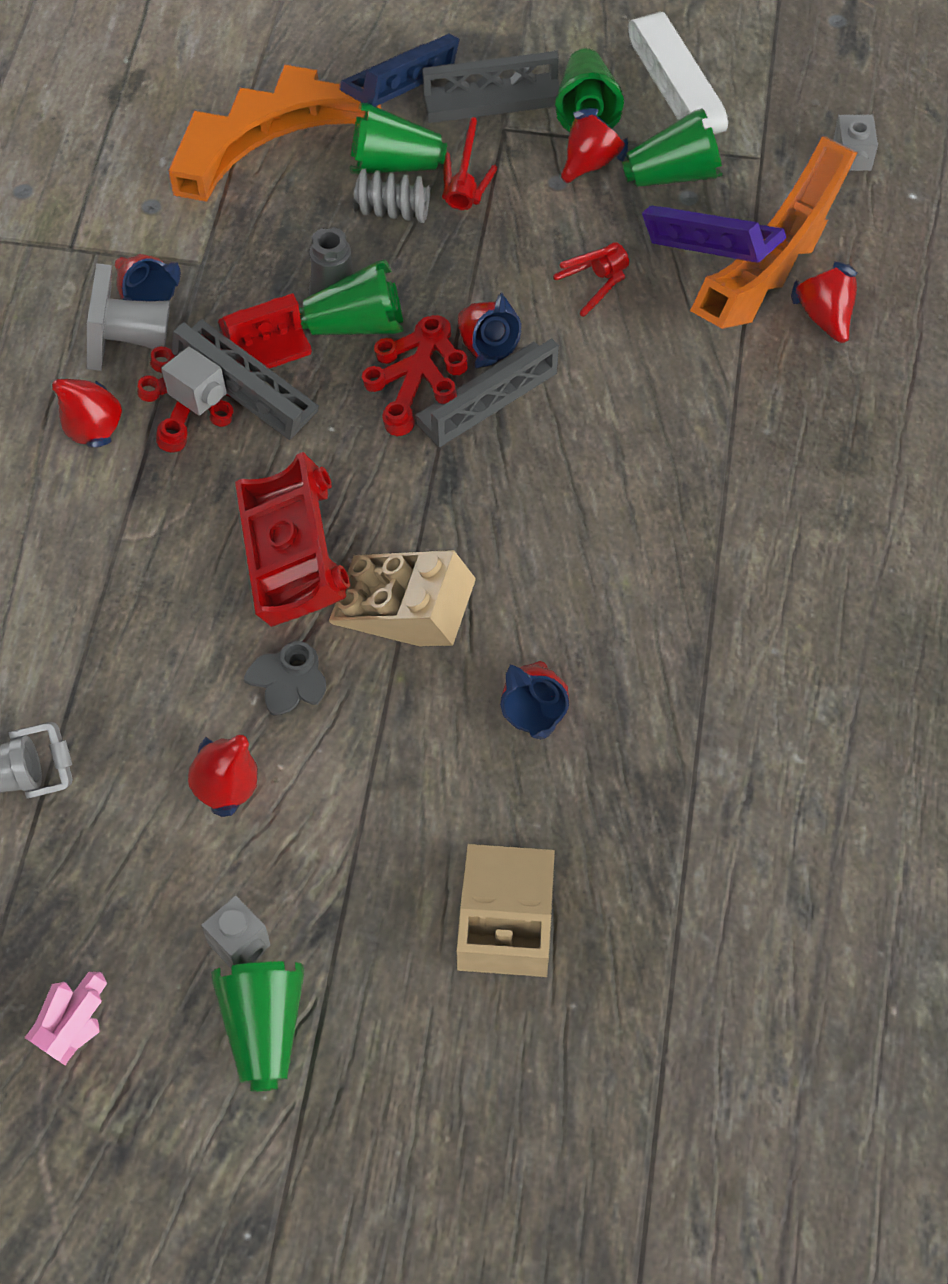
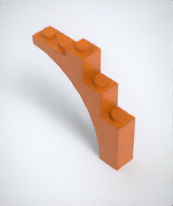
[169,65,381,202]
[690,136,858,329]

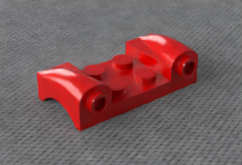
[235,452,350,627]

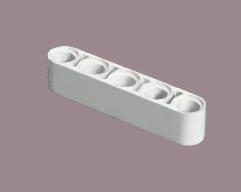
[628,11,728,135]

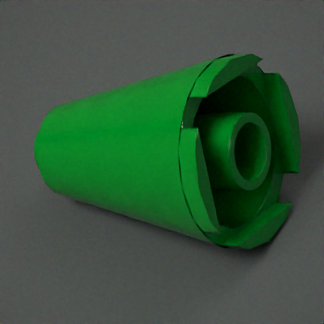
[555,48,624,132]
[350,102,447,175]
[621,108,723,187]
[299,260,404,335]
[211,961,304,1092]

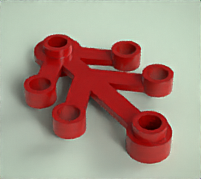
[362,315,468,436]
[137,332,233,453]

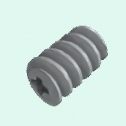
[353,169,430,223]

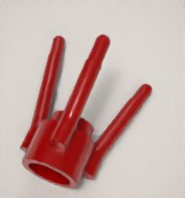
[442,117,498,210]
[553,242,629,317]

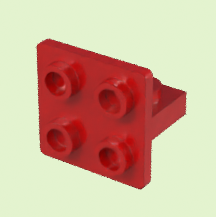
[218,293,312,372]

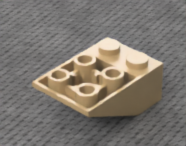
[329,550,476,646]
[457,844,555,977]

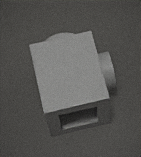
[833,115,878,171]
[161,346,227,416]
[201,895,271,968]

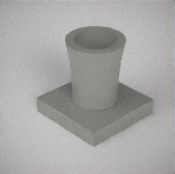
[87,263,170,371]

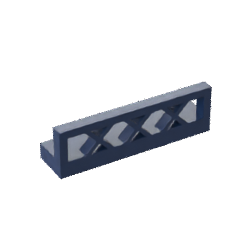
[340,33,460,107]

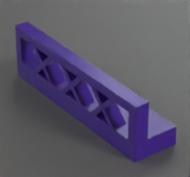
[642,205,786,263]

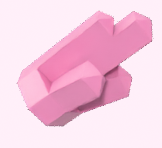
[25,972,107,1065]

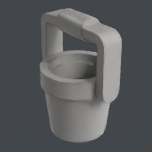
[0,722,73,798]

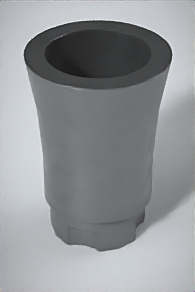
[309,227,354,295]

